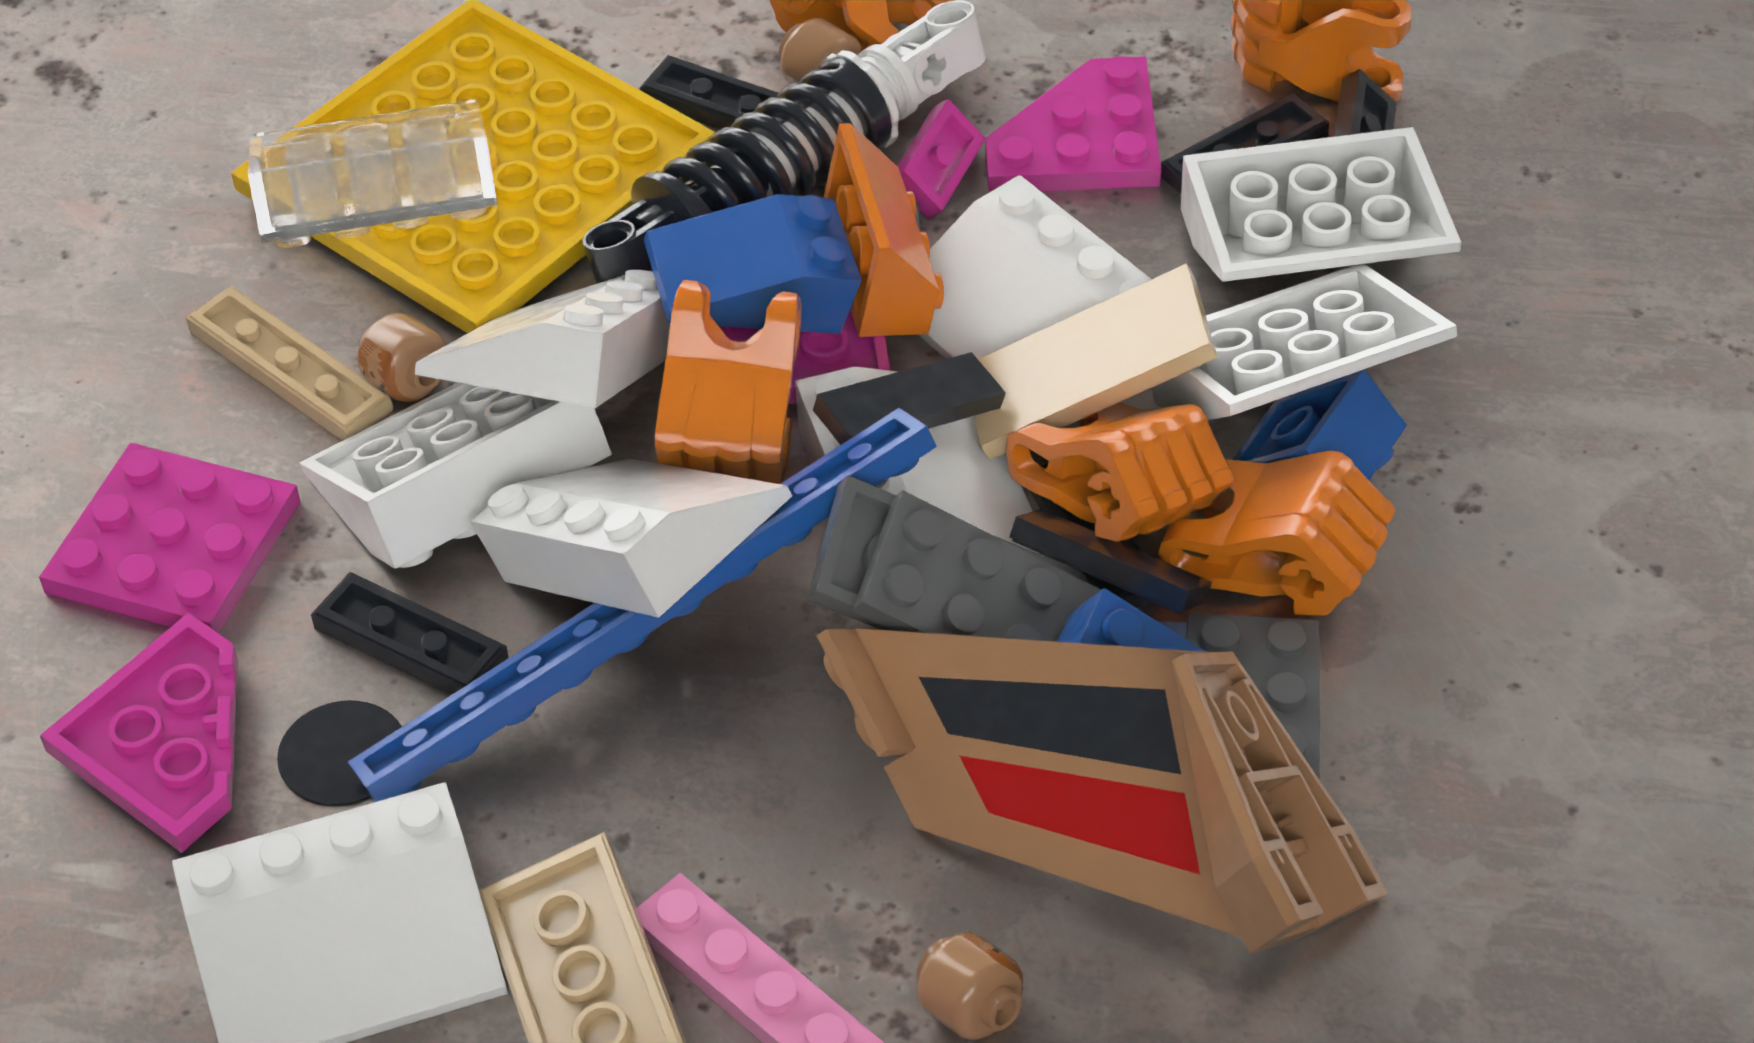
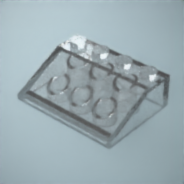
[248,100,498,248]

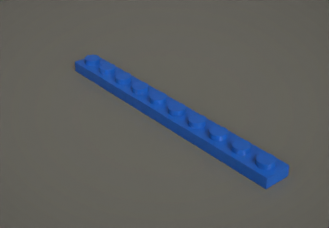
[348,408,937,802]

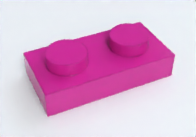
[897,99,985,219]

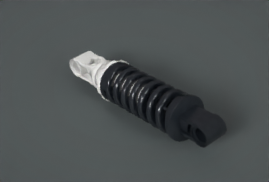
[583,0,986,284]

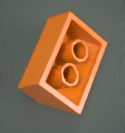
[824,123,944,337]

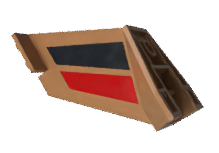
[817,628,1389,954]

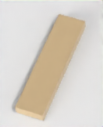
[186,286,393,441]

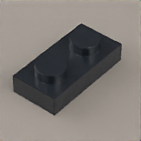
[1334,69,1397,137]

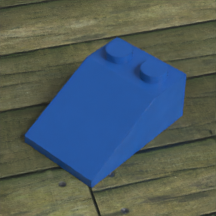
[644,194,862,334]

